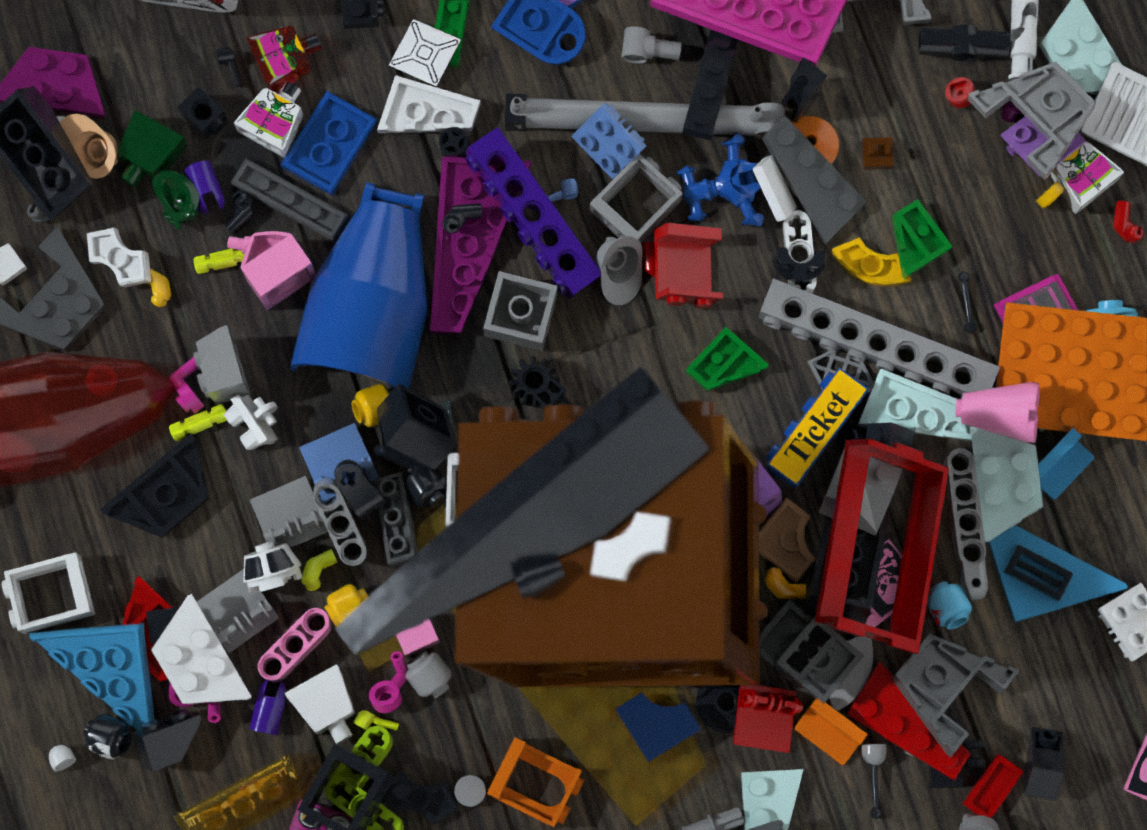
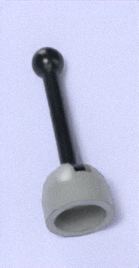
[861,744,887,819]

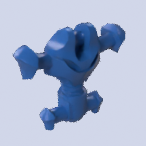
[677,133,764,227]

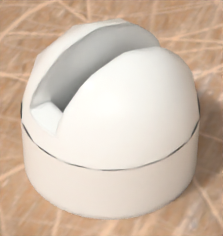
[48,745,76,772]

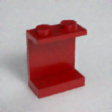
[654,223,723,309]

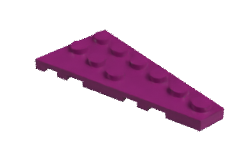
[430,156,532,335]

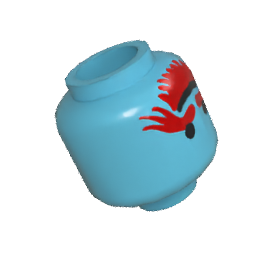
[927,582,972,629]

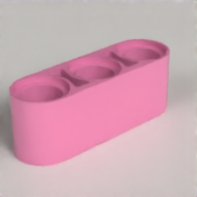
[258,608,332,683]

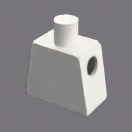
[285,664,356,744]

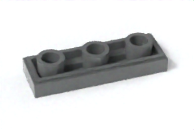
[373,472,419,567]

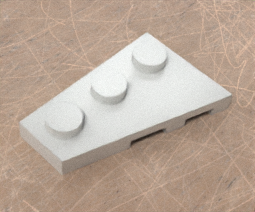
[377,75,480,133]

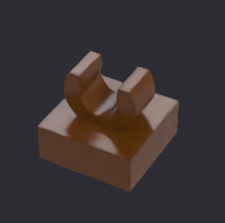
[861,137,894,170]

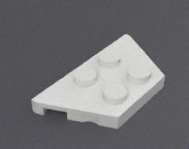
[152,594,252,704]

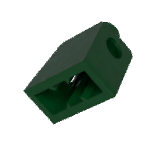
[117,110,188,187]

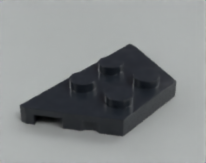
[100,434,209,538]

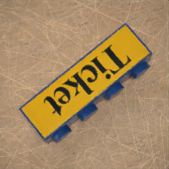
[765,368,869,490]

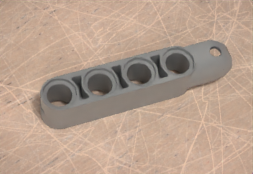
[943,448,988,600]

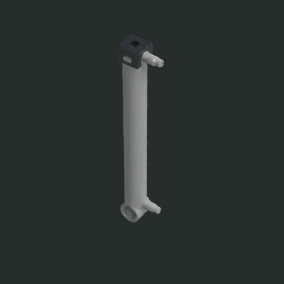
[505,93,785,139]

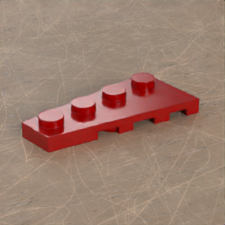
[847,662,971,781]

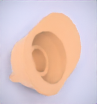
[60,113,119,179]

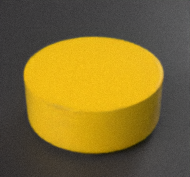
[1036,180,1064,209]

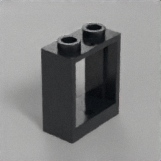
[298,744,395,830]

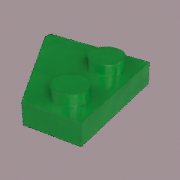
[892,199,952,279]
[685,327,769,392]

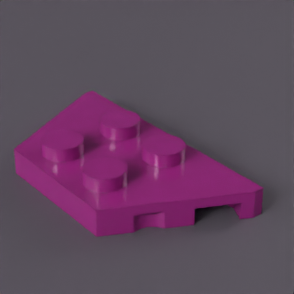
[0,47,106,119]

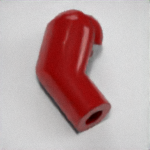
[1113,201,1143,243]
[641,242,655,278]

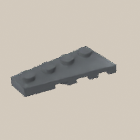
[762,116,867,244]

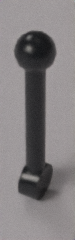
[958,271,977,334]

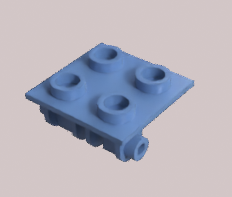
[571,102,647,179]
[299,423,379,501]

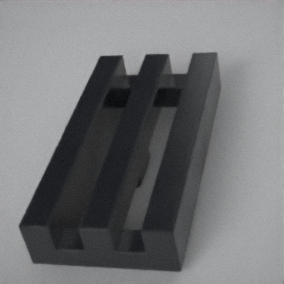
[1003,545,1074,601]

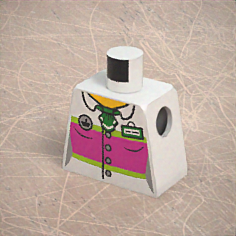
[234,82,303,158]
[1051,142,1124,215]

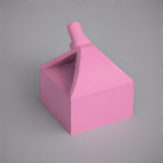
[227,231,316,310]

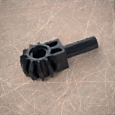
[509,356,573,411]

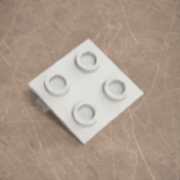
[1097,583,1147,662]

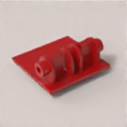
[733,685,803,753]

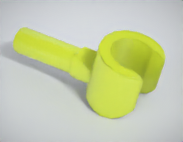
[353,710,399,731]

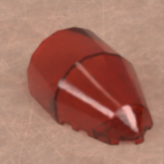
[0,352,175,487]

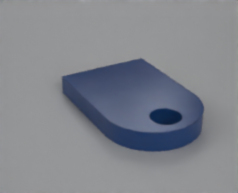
[491,0,586,65]

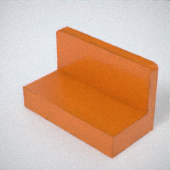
[794,699,868,765]

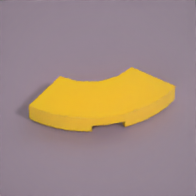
[832,237,911,287]

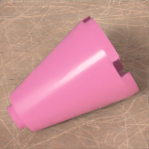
[955,382,1039,443]

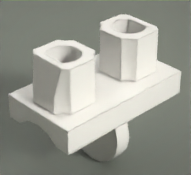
[224,395,278,450]

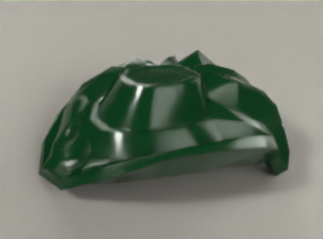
[152,170,199,230]

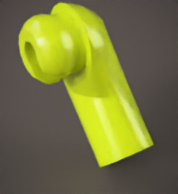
[301,549,338,591]

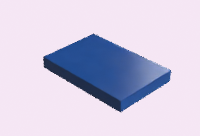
[280,91,378,196]

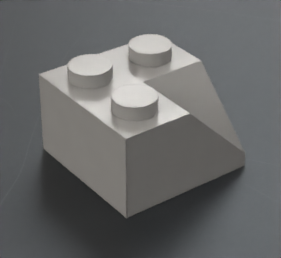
[193,325,250,405]
[819,448,902,536]

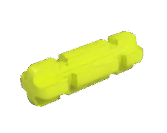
[194,249,245,274]
[169,404,227,441]

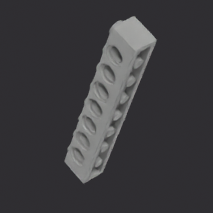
[758,278,1000,399]

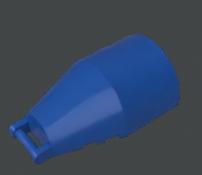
[289,182,428,389]

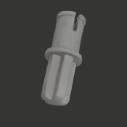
[681,808,744,830]

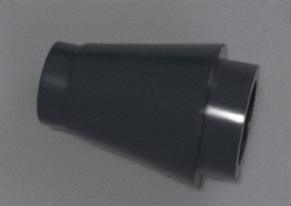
[513,559,566,599]

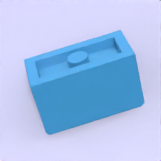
[1038,428,1094,500]

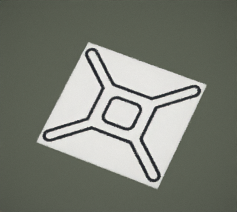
[389,19,461,86]

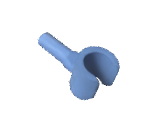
[547,179,578,202]

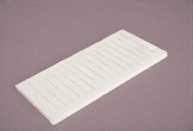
[1080,61,1147,166]

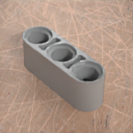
[313,478,367,566]

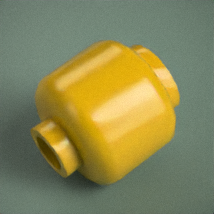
[351,384,392,427]
[324,584,368,627]

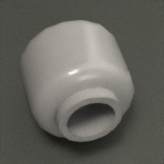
[406,651,451,698]

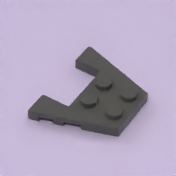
[0,227,106,352]
[892,634,1020,758]

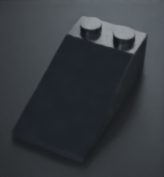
[0,86,93,221]
[804,509,890,624]

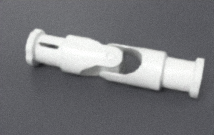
[1008,0,1039,81]

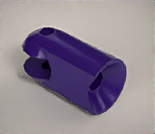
[184,161,225,215]
[249,680,287,735]

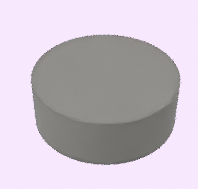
[455,775,486,807]

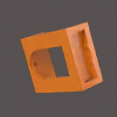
[487,737,585,828]

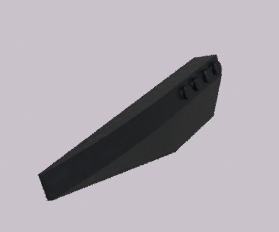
[335,366,710,655]

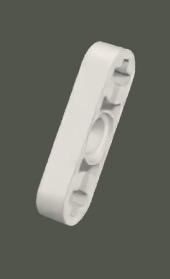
[783,210,817,293]

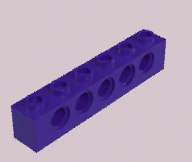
[465,127,601,299]

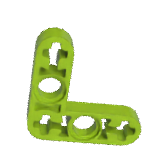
[325,726,404,830]

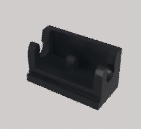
[781,57,827,123]

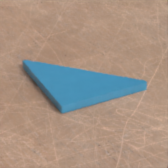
[988,525,1128,623]
[29,623,155,730]

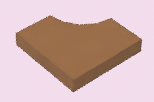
[759,498,816,584]

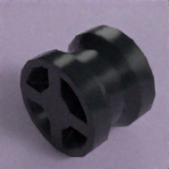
[439,127,469,158]

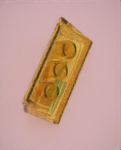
[174,753,308,830]

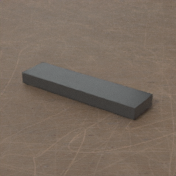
[231,158,349,243]

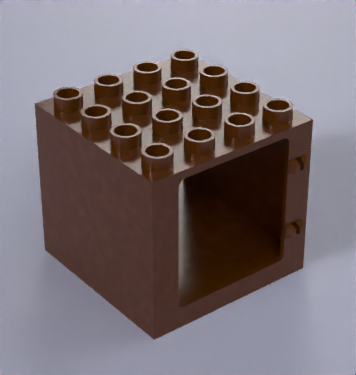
[455,400,767,688]

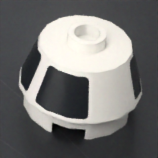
[243,541,302,594]

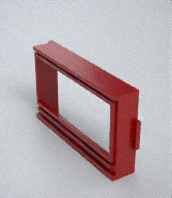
[815,439,949,654]

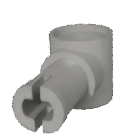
[621,27,681,64]

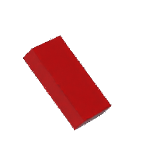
[962,753,1024,818]

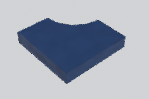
[615,693,701,763]

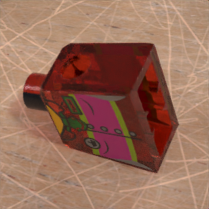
[246,26,322,93]

